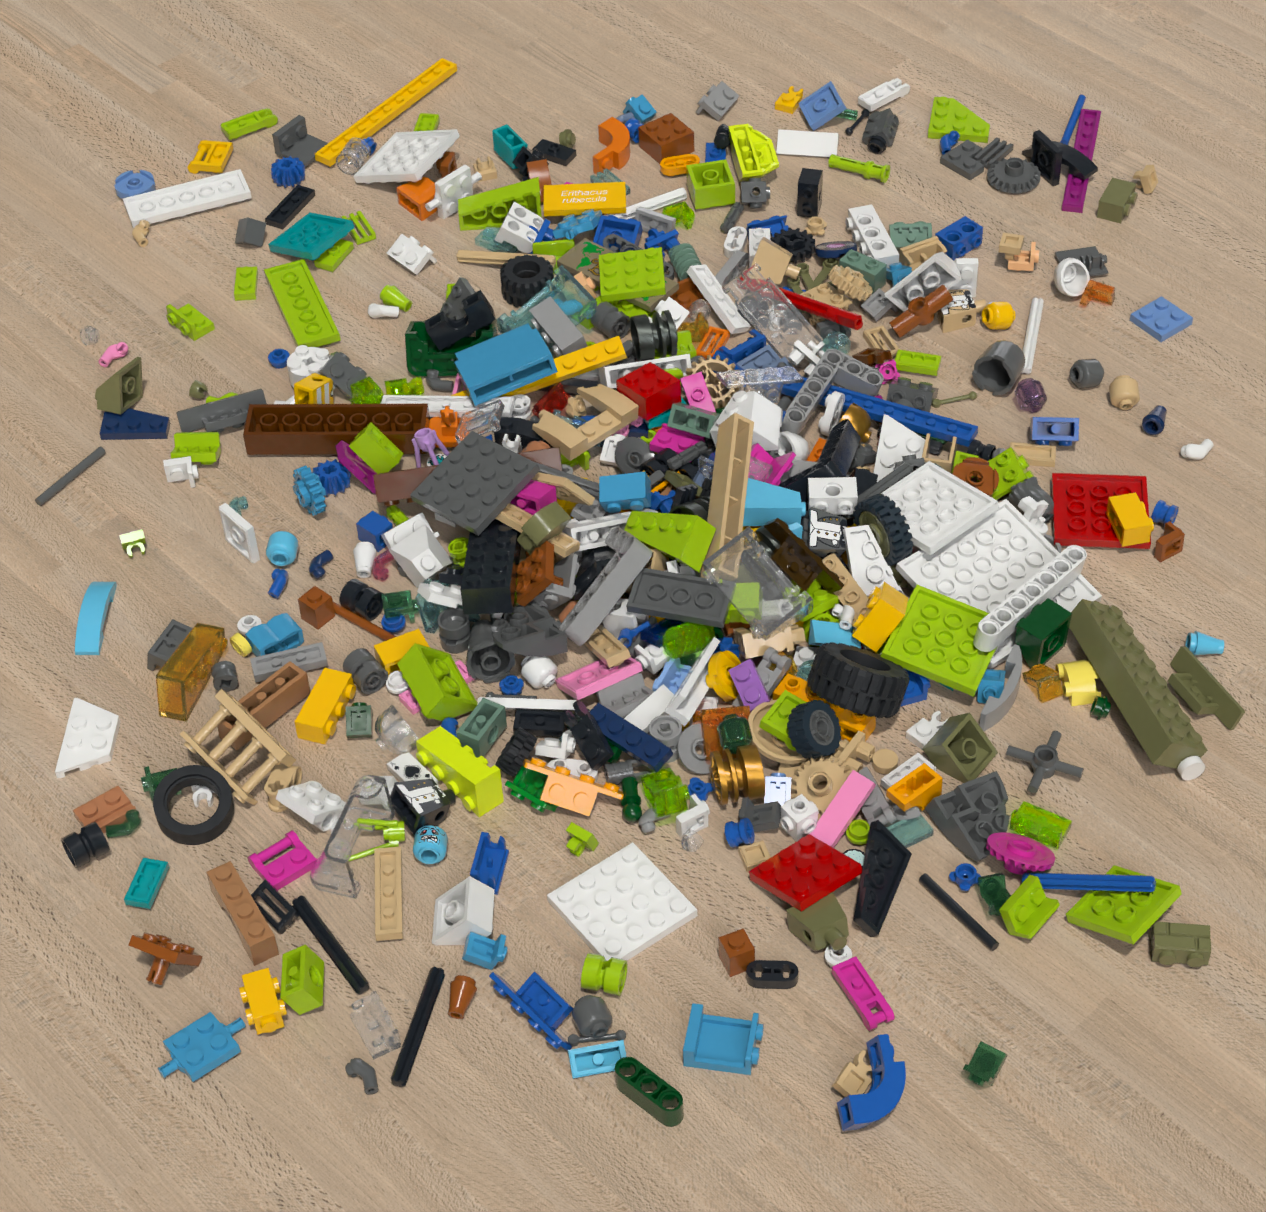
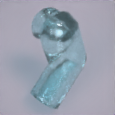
[229,496,248,516]

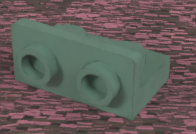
[888,221,932,251]

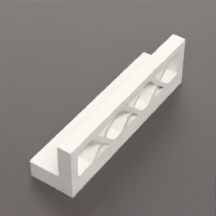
[665,637,720,726]

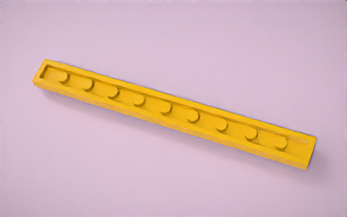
[315,58,457,167]

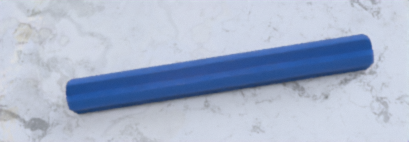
[1022,872,1156,892]

